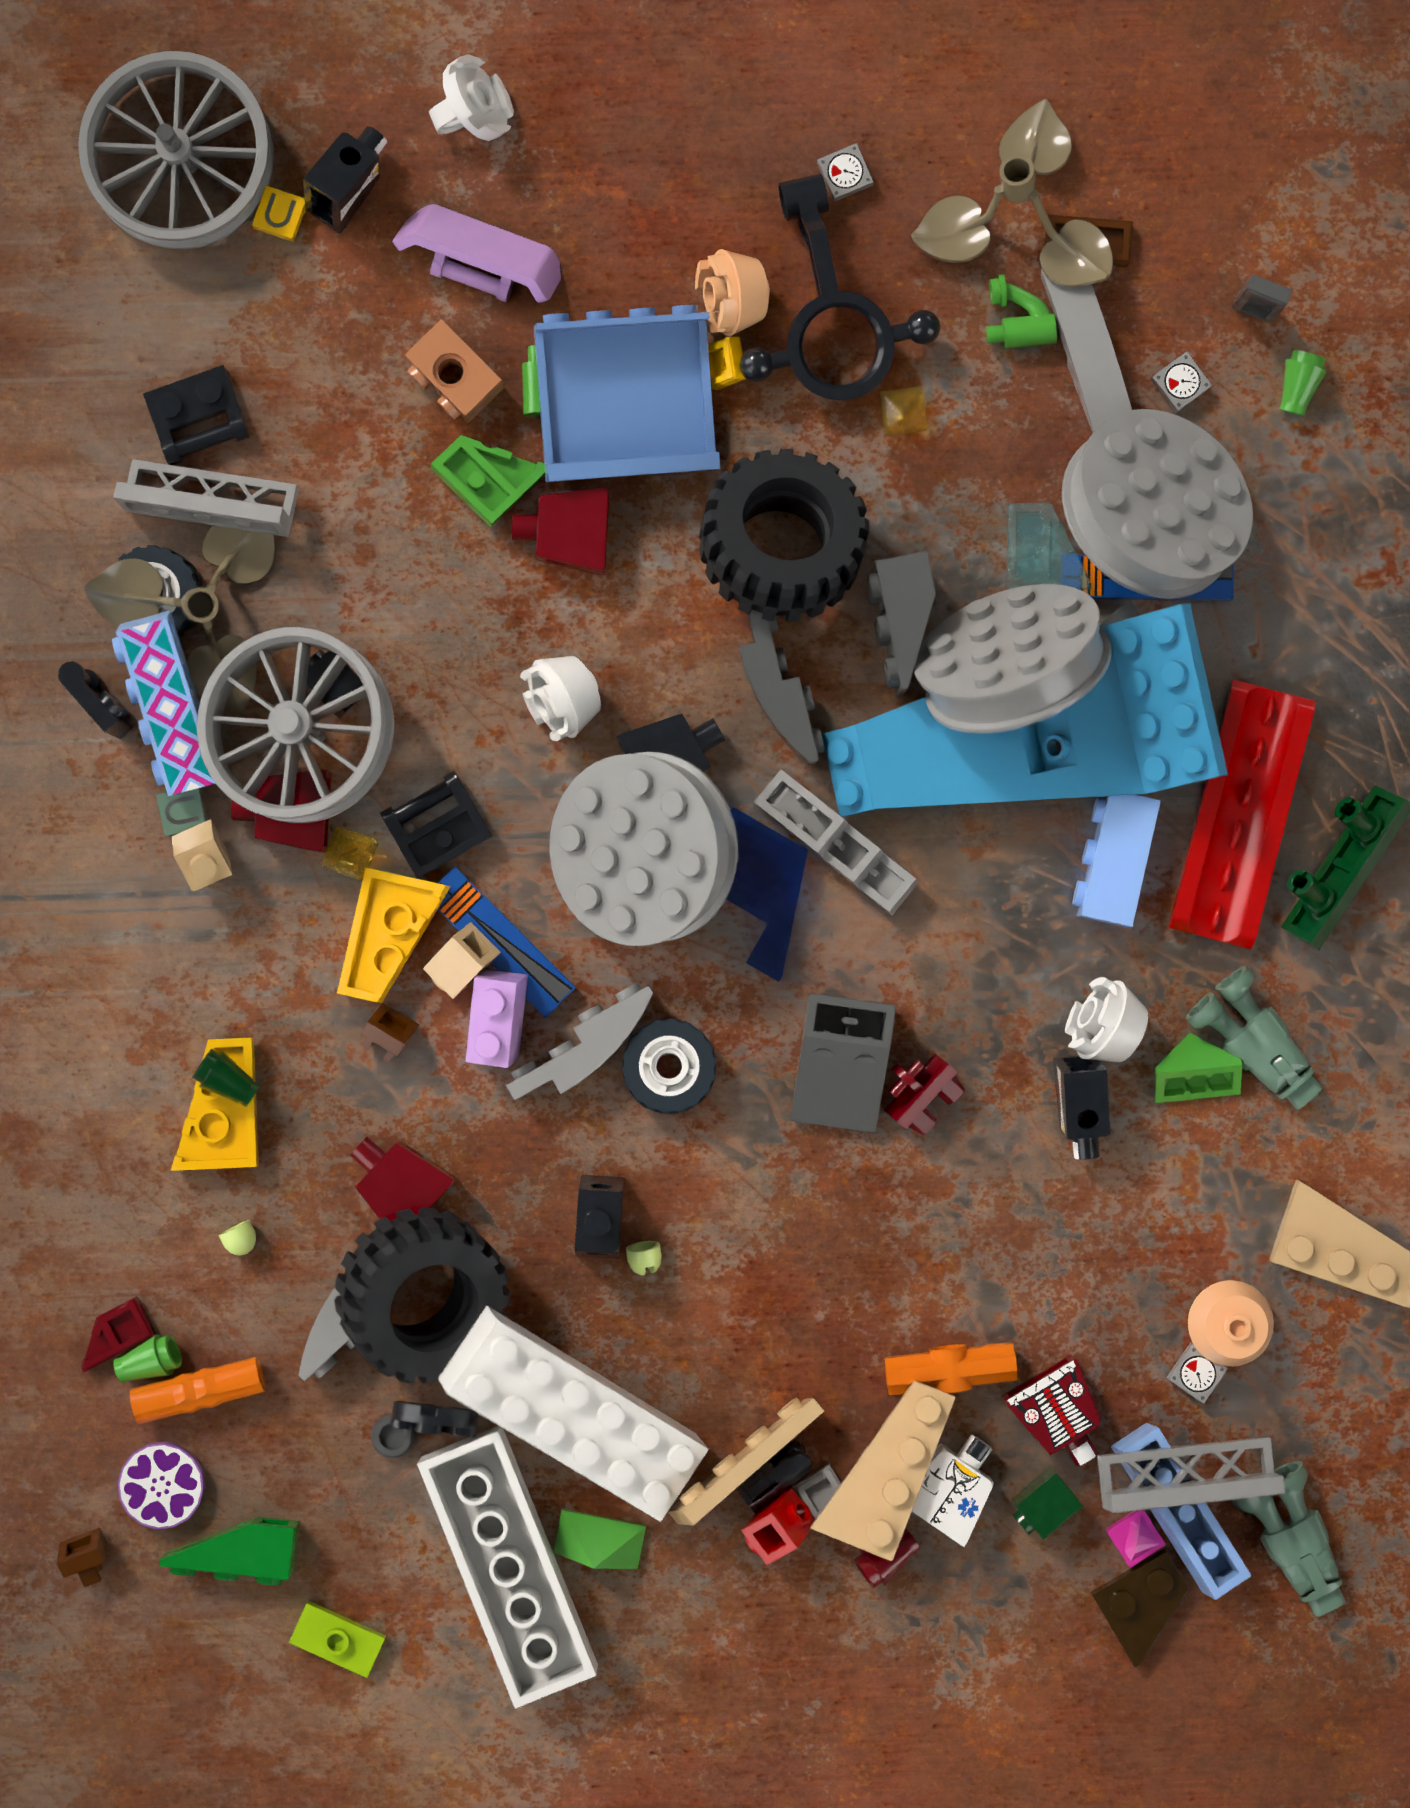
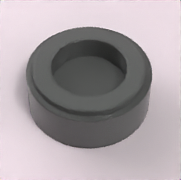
[371,1413,415,1458]

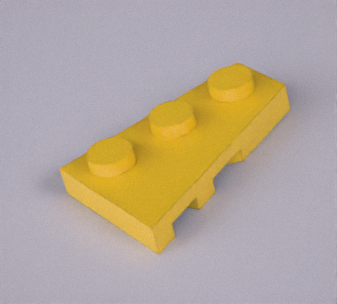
[337,868,451,1003]
[171,1037,259,1171]

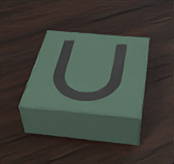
[156,788,207,837]

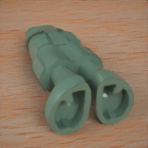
[1186,966,1323,1110]
[1232,1461,1346,1617]

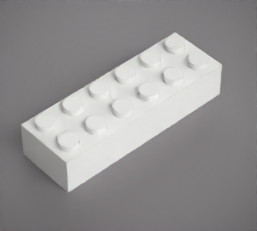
[438,1306,709,1522]
[417,1425,598,1709]

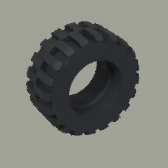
[699,448,869,622]
[334,1207,511,1384]

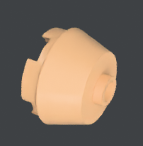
[695,249,770,336]
[1188,1280,1274,1367]

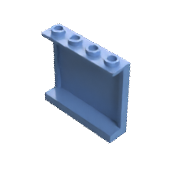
[534,305,720,482]

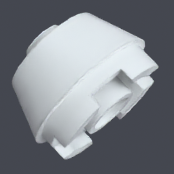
[520,656,601,741]
[1065,977,1148,1063]

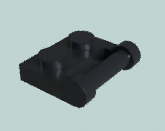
[143,365,250,465]
[58,661,133,739]
[380,770,493,879]

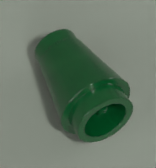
[192,1048,260,1107]

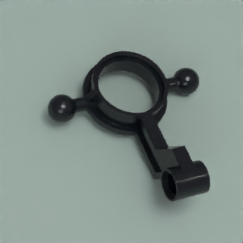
[740,173,941,401]

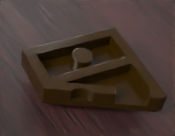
[1091,1549,1188,1667]

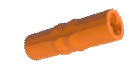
[130,1357,266,1424]

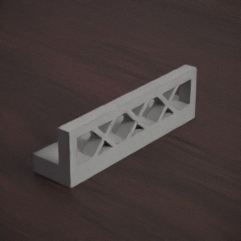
[113,459,299,537]
[1097,1437,1285,1513]

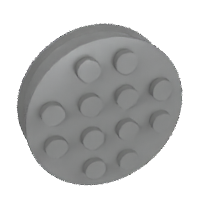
[1062,409,1253,599]
[914,584,1112,733]
[550,752,738,946]

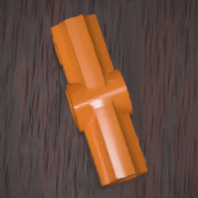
[884,1342,1018,1395]

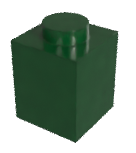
[1012,1466,1083,1540]

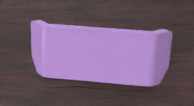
[392,204,561,303]

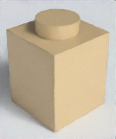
[172,819,232,892]
[423,922,501,999]

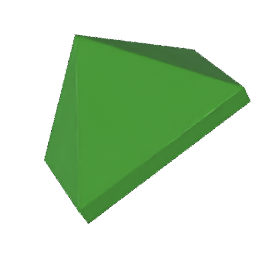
[1154,1033,1242,1103]
[553,1509,646,1569]

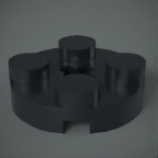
[390,1401,478,1437]

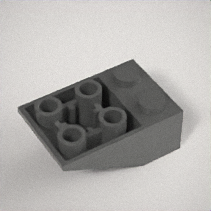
[866,551,936,697]
[790,993,896,1133]

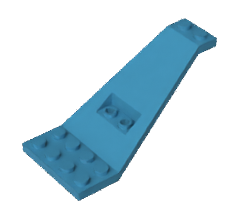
[822,603,1228,817]

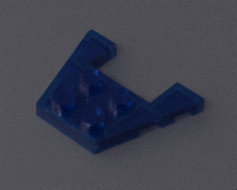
[726,807,808,982]

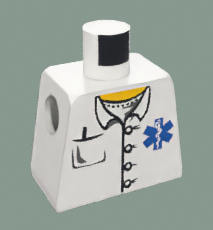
[912,1434,994,1547]

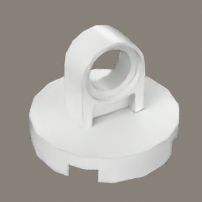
[429,54,513,141]

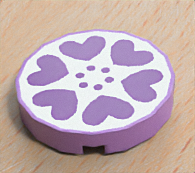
[118,1441,206,1529]

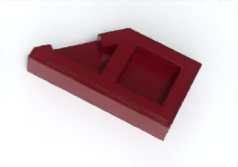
[81,1296,157,1373]

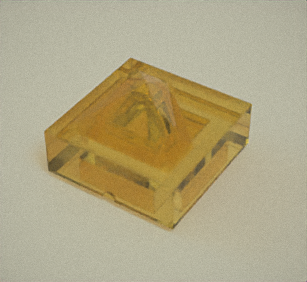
[879,386,928,437]
[321,826,379,882]

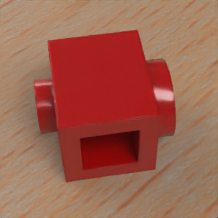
[741,1488,815,1565]

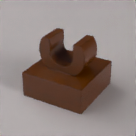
[361,1003,419,1062]
[57,1527,107,1587]

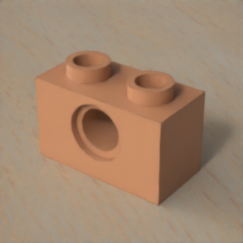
[405,319,504,423]

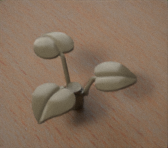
[911,99,1113,287]
[85,525,275,713]

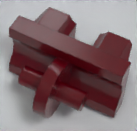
[884,1053,965,1135]

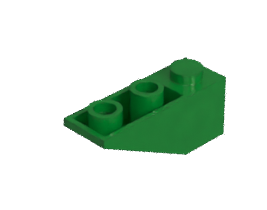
[159,1516,300,1586]

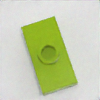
[289,1600,386,1678]

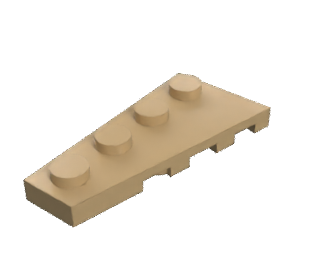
[1269,1180,1410,1308]
[810,1380,956,1561]
[668,1397,824,1525]

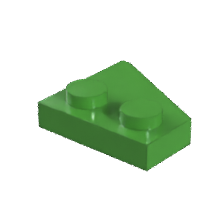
[430,435,545,528]

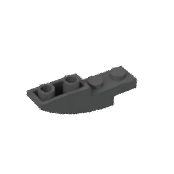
[739,610,825,765]

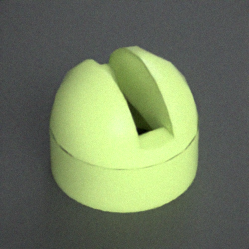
[218,1220,256,1256]
[626,1241,662,1275]

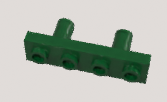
[1281,785,1410,950]

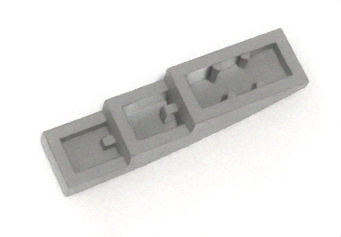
[1041,269,1132,433]
[754,770,919,915]

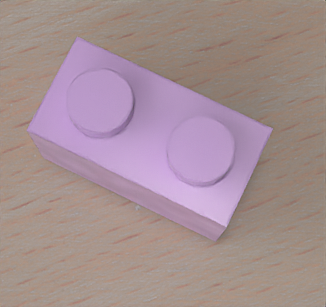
[466,969,528,1068]

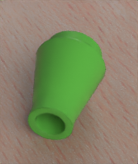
[1279,350,1327,416]
[113,1334,182,1383]

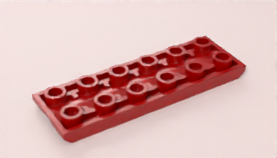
[1168,679,1315,949]

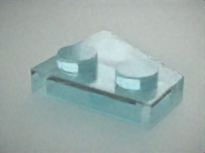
[1006,503,1091,590]

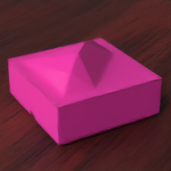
[1105,1510,1166,1568]

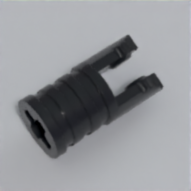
[736,1440,812,1514]

